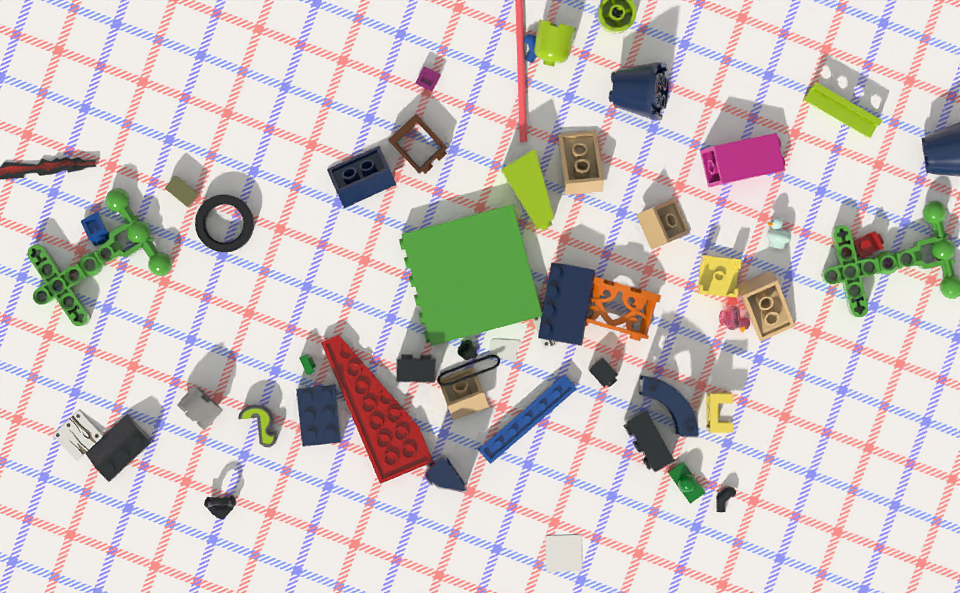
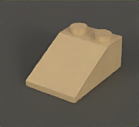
[558,131,604,195]
[736,270,795,342]

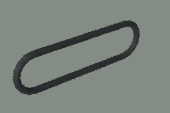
[437,354,500,386]

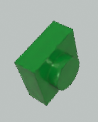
[299,354,316,375]

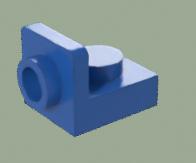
[81,212,110,246]

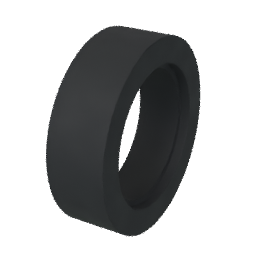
[195,194,254,252]

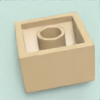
[637,198,690,250]
[440,366,489,421]

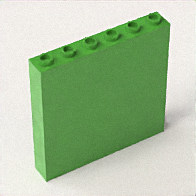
[399,205,542,346]

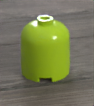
[534,20,576,67]

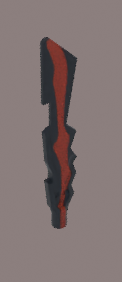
[0,157,97,180]

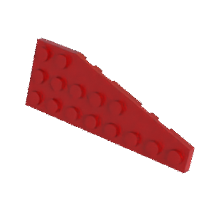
[321,335,433,484]

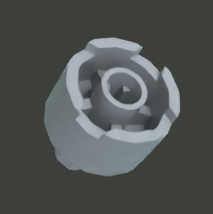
[177,386,223,430]

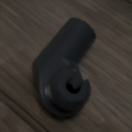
[716,486,736,512]

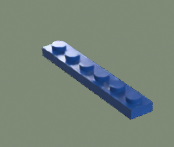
[478,374,577,464]

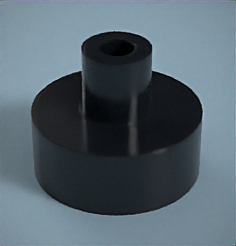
[457,340,477,360]

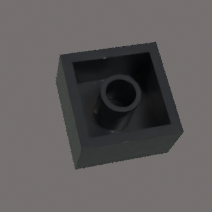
[396,354,436,383]

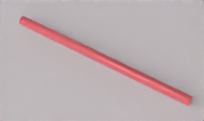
[515,0,527,142]

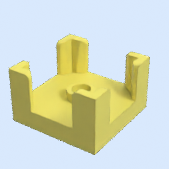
[697,255,741,298]
[706,392,734,433]

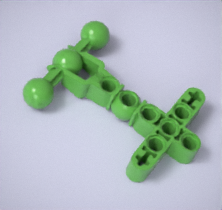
[27,188,172,326]
[821,200,960,317]

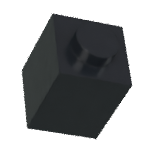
[588,357,618,387]

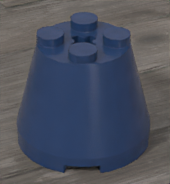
[609,62,669,120]
[921,122,960,177]

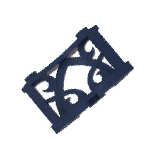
[639,375,699,437]

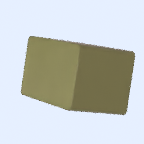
[165,176,200,207]

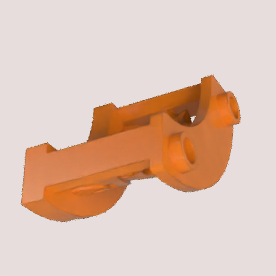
[586,276,661,341]

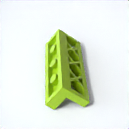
[803,82,883,138]

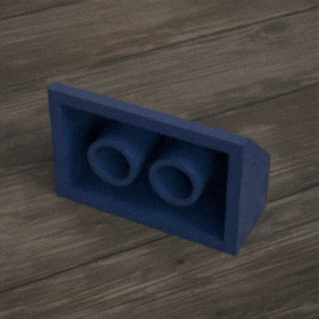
[327,146,397,208]
[425,454,467,492]

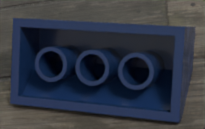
[538,262,595,346]

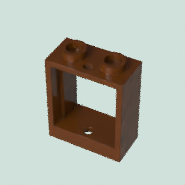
[388,114,448,174]

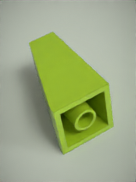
[501,149,555,231]

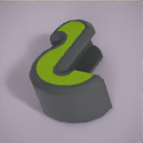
[238,404,278,448]

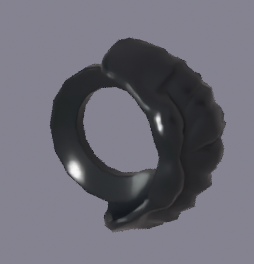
[204,495,236,520]

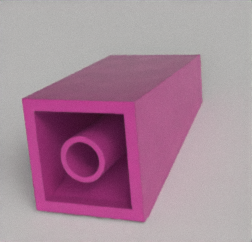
[700,133,785,188]

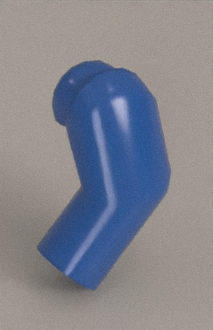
[524,34,536,64]

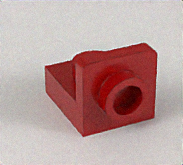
[853,231,884,258]

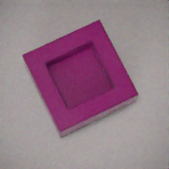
[415,66,441,92]

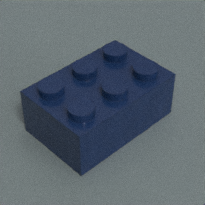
[296,384,342,447]

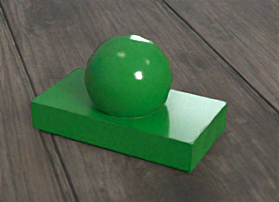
[667,462,706,504]

